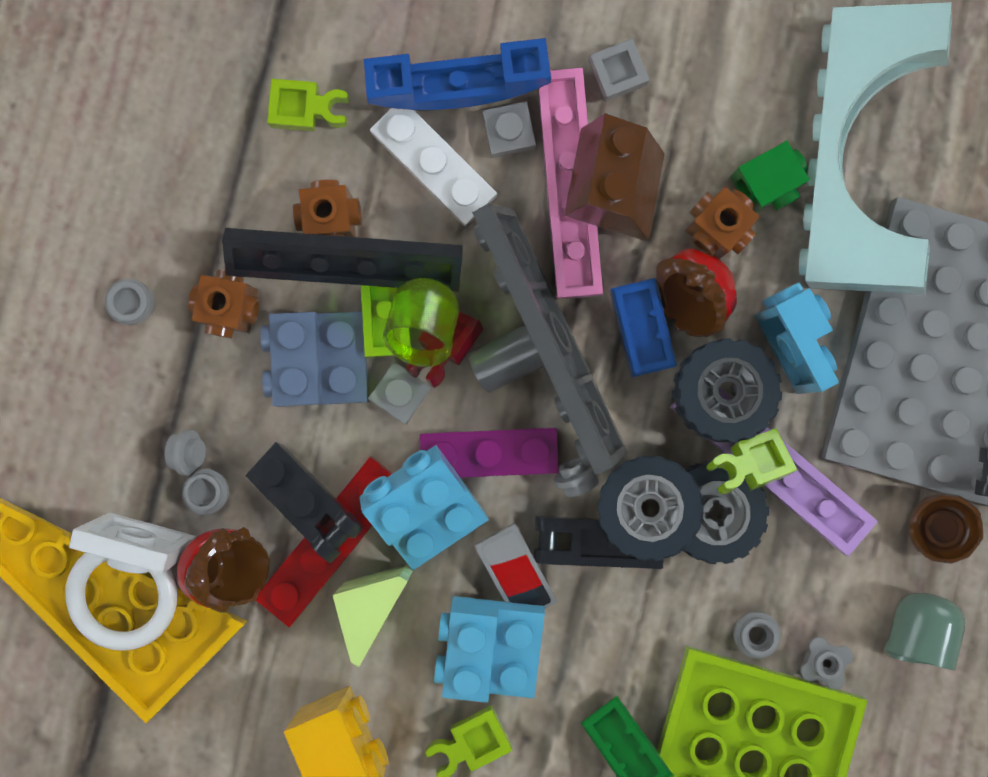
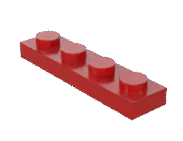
[256,456,393,628]

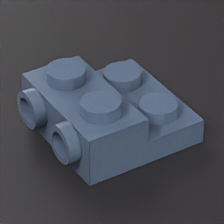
[260,311,369,407]

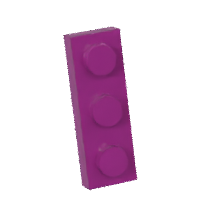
[420,428,559,478]

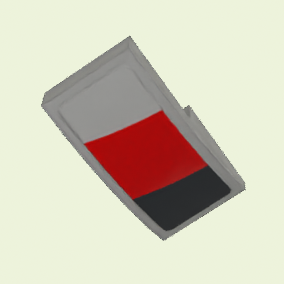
[474,523,558,609]

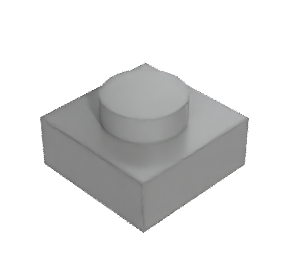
[589,38,649,102]
[482,101,536,158]
[368,361,432,425]

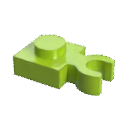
[267,78,350,132]
[706,428,798,494]
[425,705,513,777]

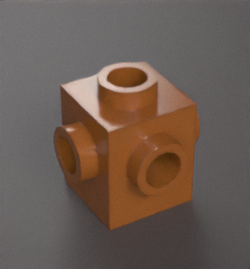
[293,179,362,237]
[685,186,760,259]
[188,270,260,339]

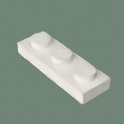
[370,108,497,228]

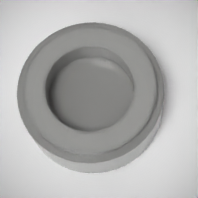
[105,279,155,325]

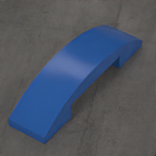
[364,38,551,110]

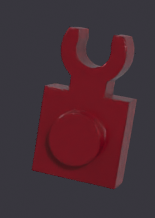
[406,303,483,388]

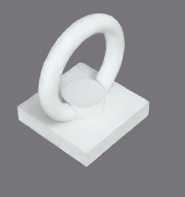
[65,512,196,651]

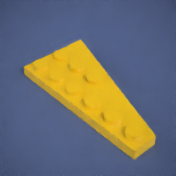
[0,498,248,724]

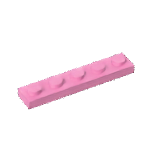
[538,68,603,300]

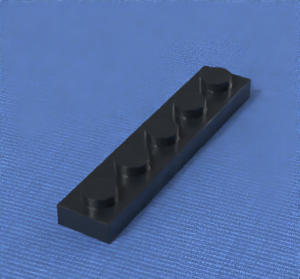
[222,228,463,292]

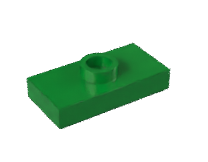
[580,696,675,777]

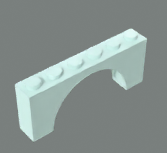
[799,2,952,294]

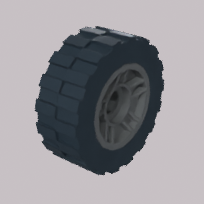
[672,338,782,442]

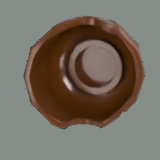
[908,492,984,564]

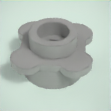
[800,637,853,690]

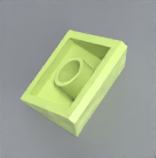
[332,564,414,667]

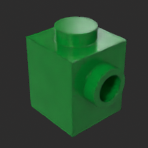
[729,140,810,213]

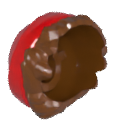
[656,248,737,337]
[177,527,270,613]

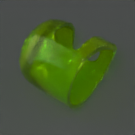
[383,278,459,367]

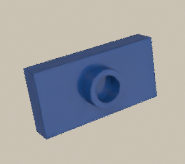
[609,278,677,378]

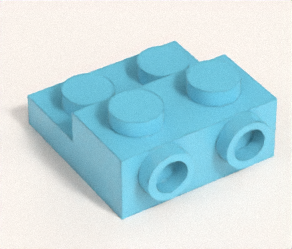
[754,282,839,394]
[359,445,489,570]
[434,596,545,703]

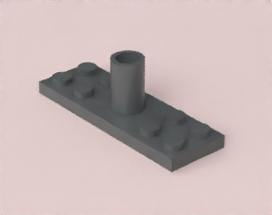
[469,204,628,475]

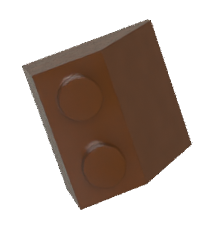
[564,113,665,241]

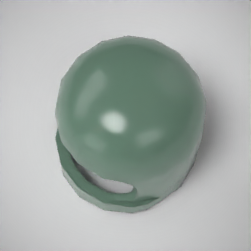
[884,593,966,671]

